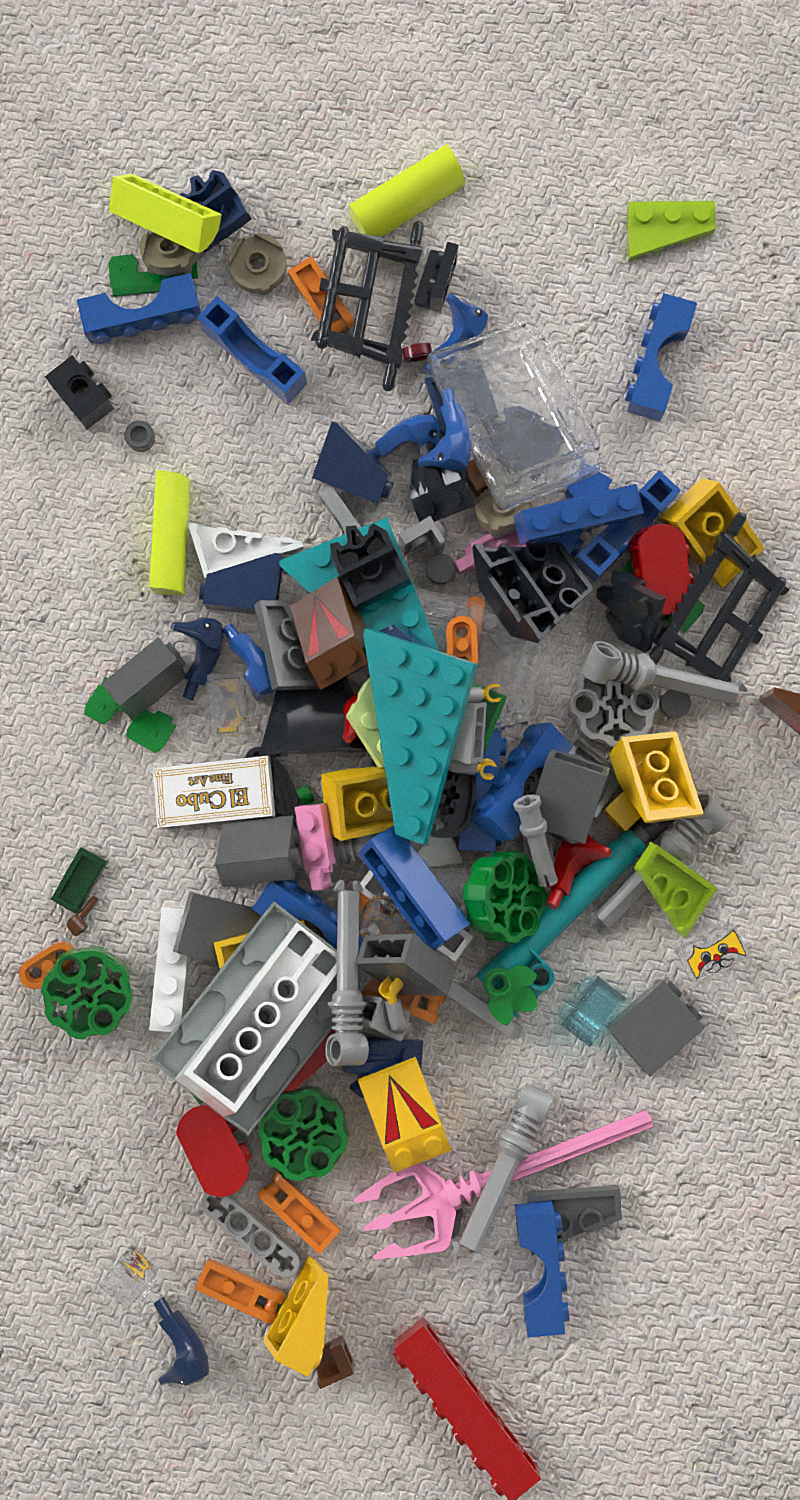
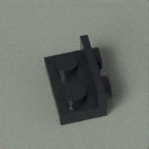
[414,242,459,313]

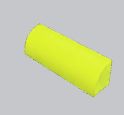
[349,144,465,237]
[109,174,222,253]
[149,470,191,595]

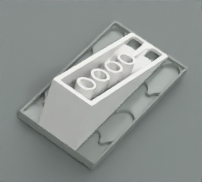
[149,902,372,1136]

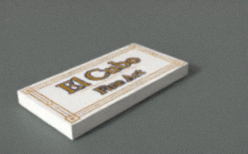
[153,756,275,828]

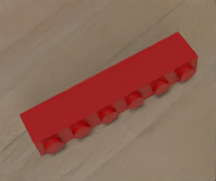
[393,1317,541,1500]

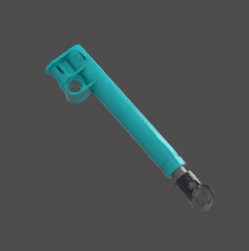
[475,817,676,1019]

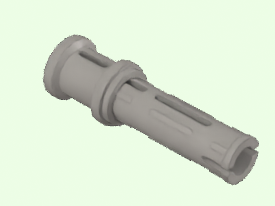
[513,795,558,887]

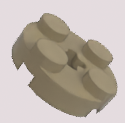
[139,231,199,276]
[228,233,287,295]
[475,482,535,538]

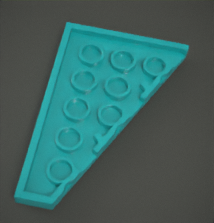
[279,517,439,651]
[363,628,478,845]

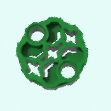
[463,852,547,943]
[41,945,133,1039]
[258,1085,349,1181]

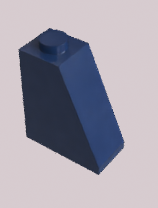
[312,421,394,504]
[199,553,283,615]

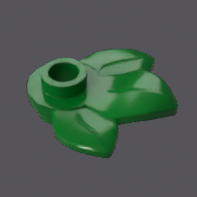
[483,965,538,1026]

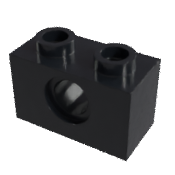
[44,355,114,430]

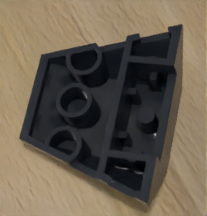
[472,542,594,644]
[258,678,368,757]

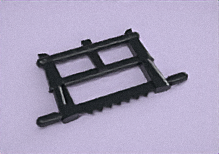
[310,221,424,392]
[649,512,790,683]

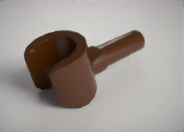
[67,895,99,936]

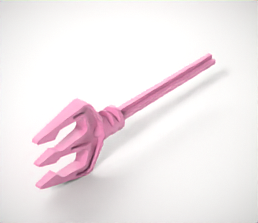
[354,1110,654,1260]

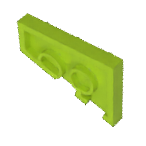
[627,201,716,262]
[634,842,718,938]

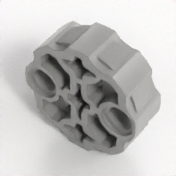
[568,673,659,749]

